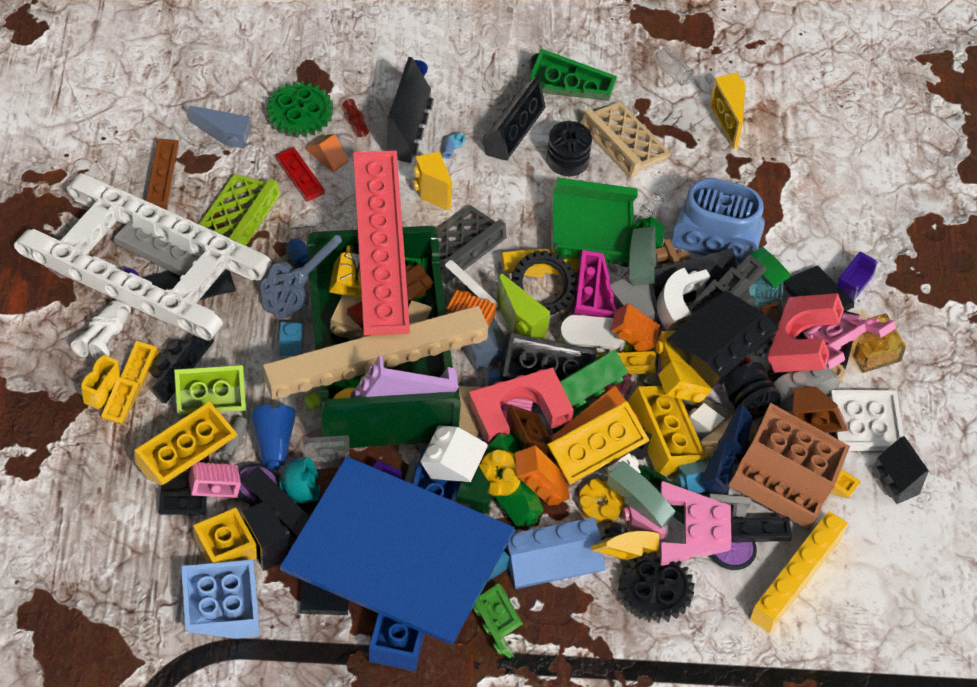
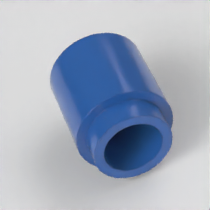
[286,238,307,269]

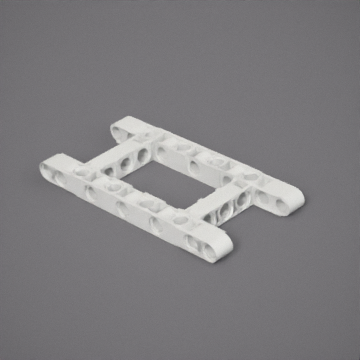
[14,173,272,341]

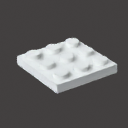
[830,390,904,451]

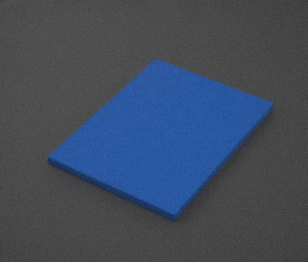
[280,456,515,645]

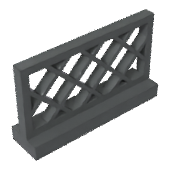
[437,205,507,284]

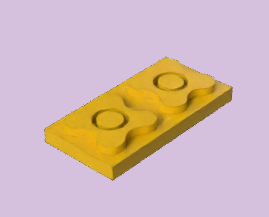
[547,401,650,485]

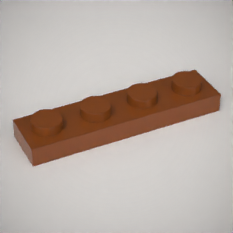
[146,138,179,210]

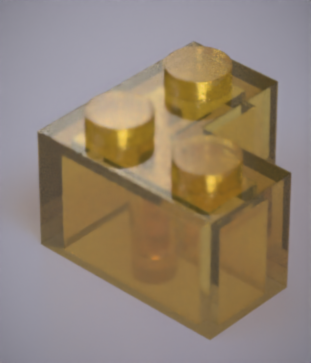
[853,313,906,373]

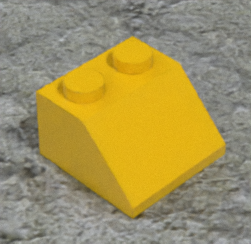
[412,151,453,210]

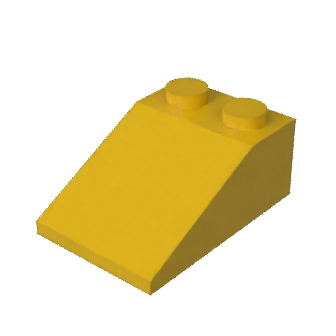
[710,73,746,149]

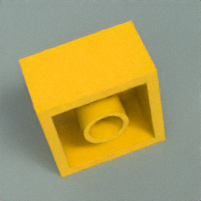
[193,508,257,564]

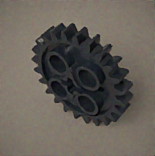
[618,552,695,623]

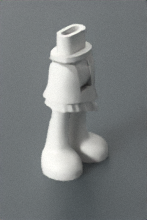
[71,300,131,361]

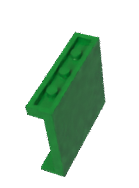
[551,177,638,267]

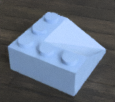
[181,560,259,639]

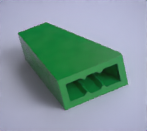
[479,433,544,527]

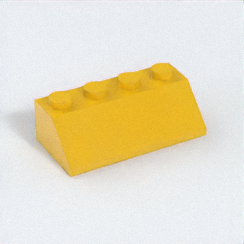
[627,386,707,475]
[134,402,238,485]

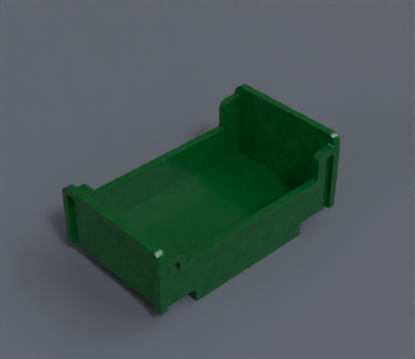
[307,226,461,453]

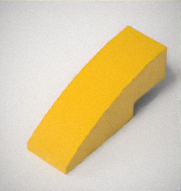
[591,531,660,560]

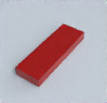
[276,147,325,202]

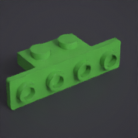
[473,583,523,658]

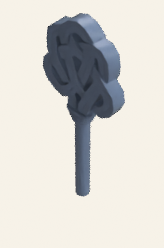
[260,235,342,319]

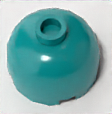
[280,457,320,504]

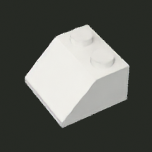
[420,426,488,482]

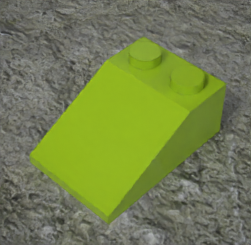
[497,273,550,340]

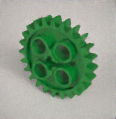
[267,81,333,138]

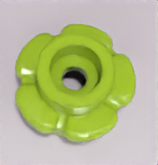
[303,390,320,412]

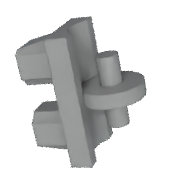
[708,481,751,518]

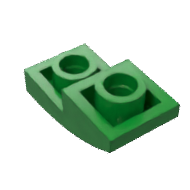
[745,246,791,288]

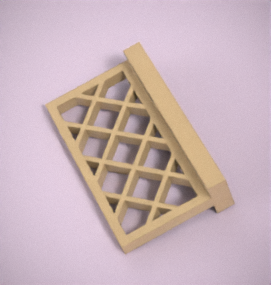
[581,102,671,178]

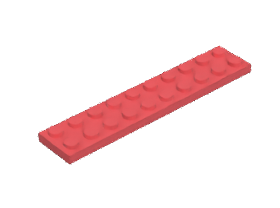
[353,151,410,336]

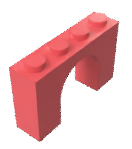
[767,293,844,373]
[468,368,573,447]

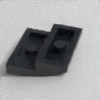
[159,471,207,515]

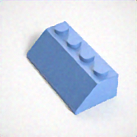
[504,517,605,589]

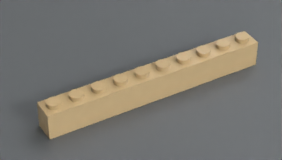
[263,306,488,399]

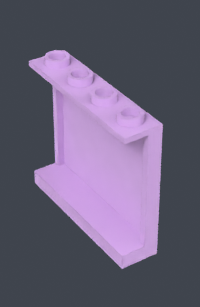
[349,355,459,398]

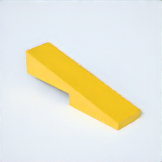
[101,341,160,425]

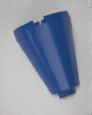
[250,404,296,470]

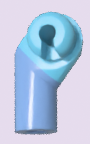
[442,132,466,159]

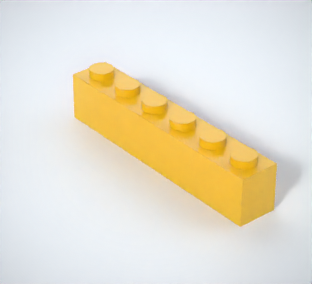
[750,510,848,633]

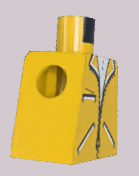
[329,245,362,298]

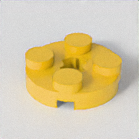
[479,450,521,496]
[578,478,624,524]

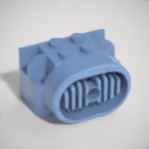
[672,178,765,265]

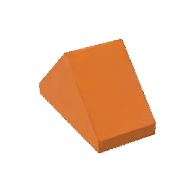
[305,134,349,172]

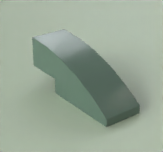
[629,226,656,286]
[607,460,675,528]

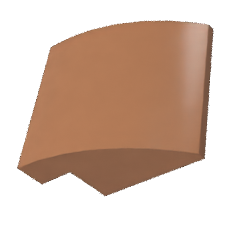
[728,403,850,530]

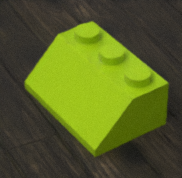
[174,365,246,415]

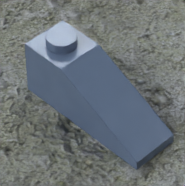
[189,105,251,149]

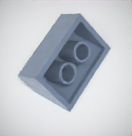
[462,318,506,371]

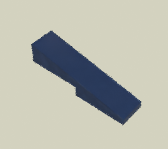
[700,405,753,494]

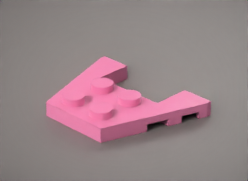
[803,313,896,369]
[660,482,731,566]

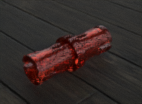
[342,99,369,137]

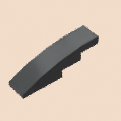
[688,255,767,318]

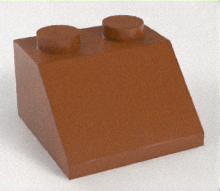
[793,386,848,433]

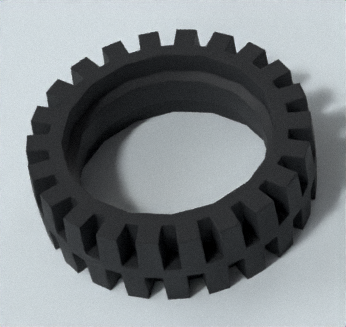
[511,250,576,315]

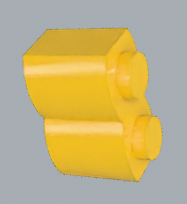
[81,355,120,409]

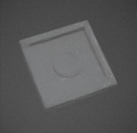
[303,435,349,469]

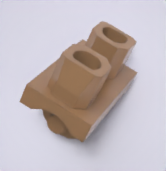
[656,239,691,268]

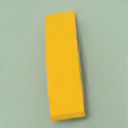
[501,249,579,278]

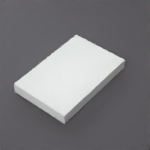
[445,260,499,308]

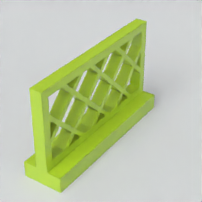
[199,173,280,246]

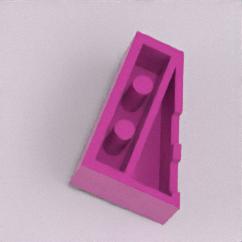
[572,250,617,318]

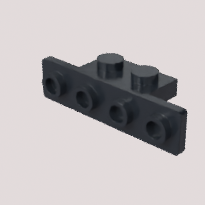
[149,335,214,403]

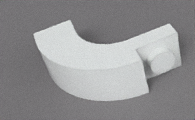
[657,268,710,331]

